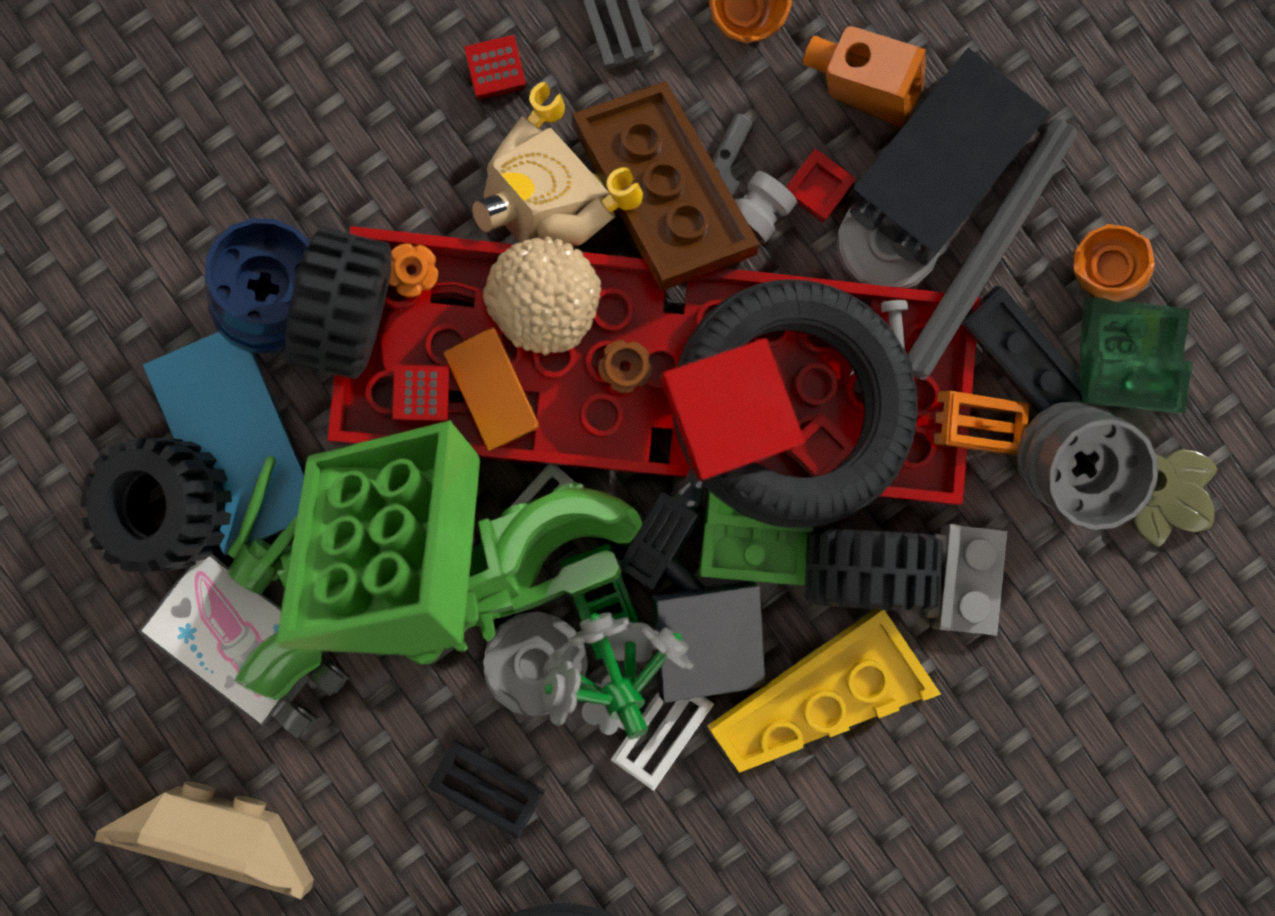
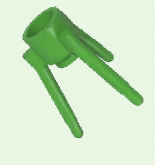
[227,456,297,594]

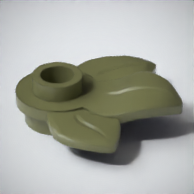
[1132,449,1217,547]

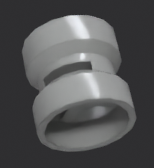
[734,171,797,244]

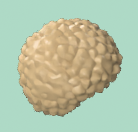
[483,236,601,355]

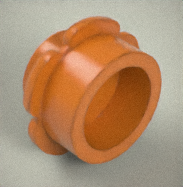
[389,243,438,297]

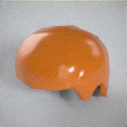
[708,0,792,44]
[1073,224,1155,303]

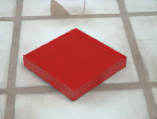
[660,338,805,482]

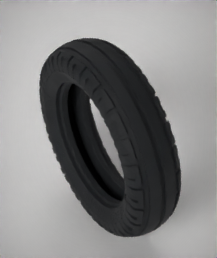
[672,280,917,528]

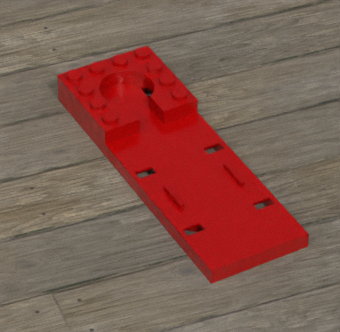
[328,226,980,505]

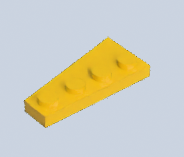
[707,609,941,773]

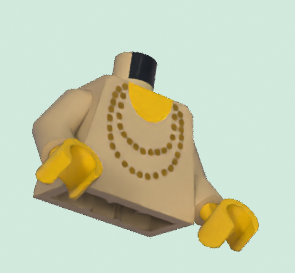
[473,82,643,246]

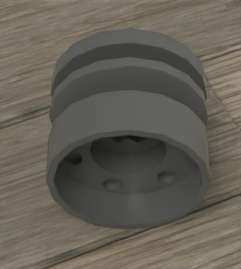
[1017,401,1158,530]

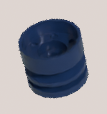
[205,218,309,353]

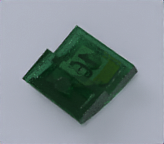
[1080,297,1192,414]

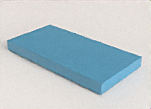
[143,332,305,556]

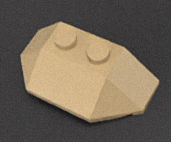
[95,781,314,899]

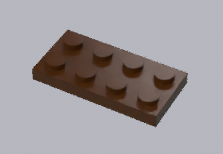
[572,81,759,291]

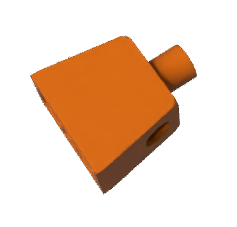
[803,26,926,128]

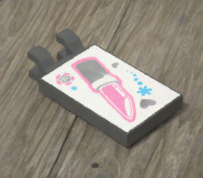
[138,552,350,738]

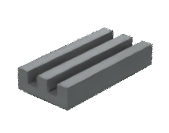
[582,0,654,70]

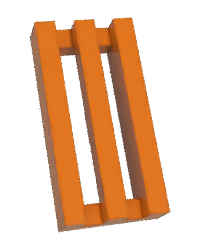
[934,391,1029,455]

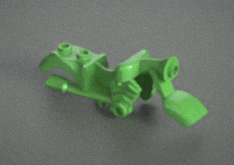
[234,482,642,700]

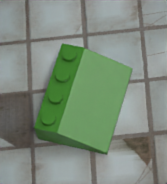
[276,421,480,655]

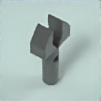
[711,114,752,197]

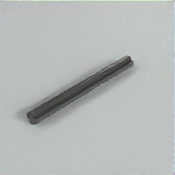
[907,119,1077,380]

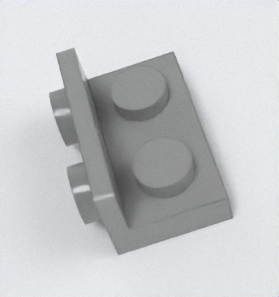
[925,524,1007,636]

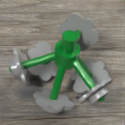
[540,613,694,740]

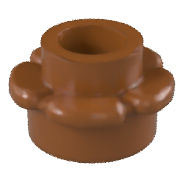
[598,340,652,393]

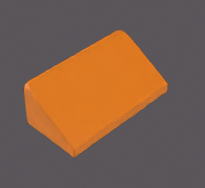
[443,327,539,451]

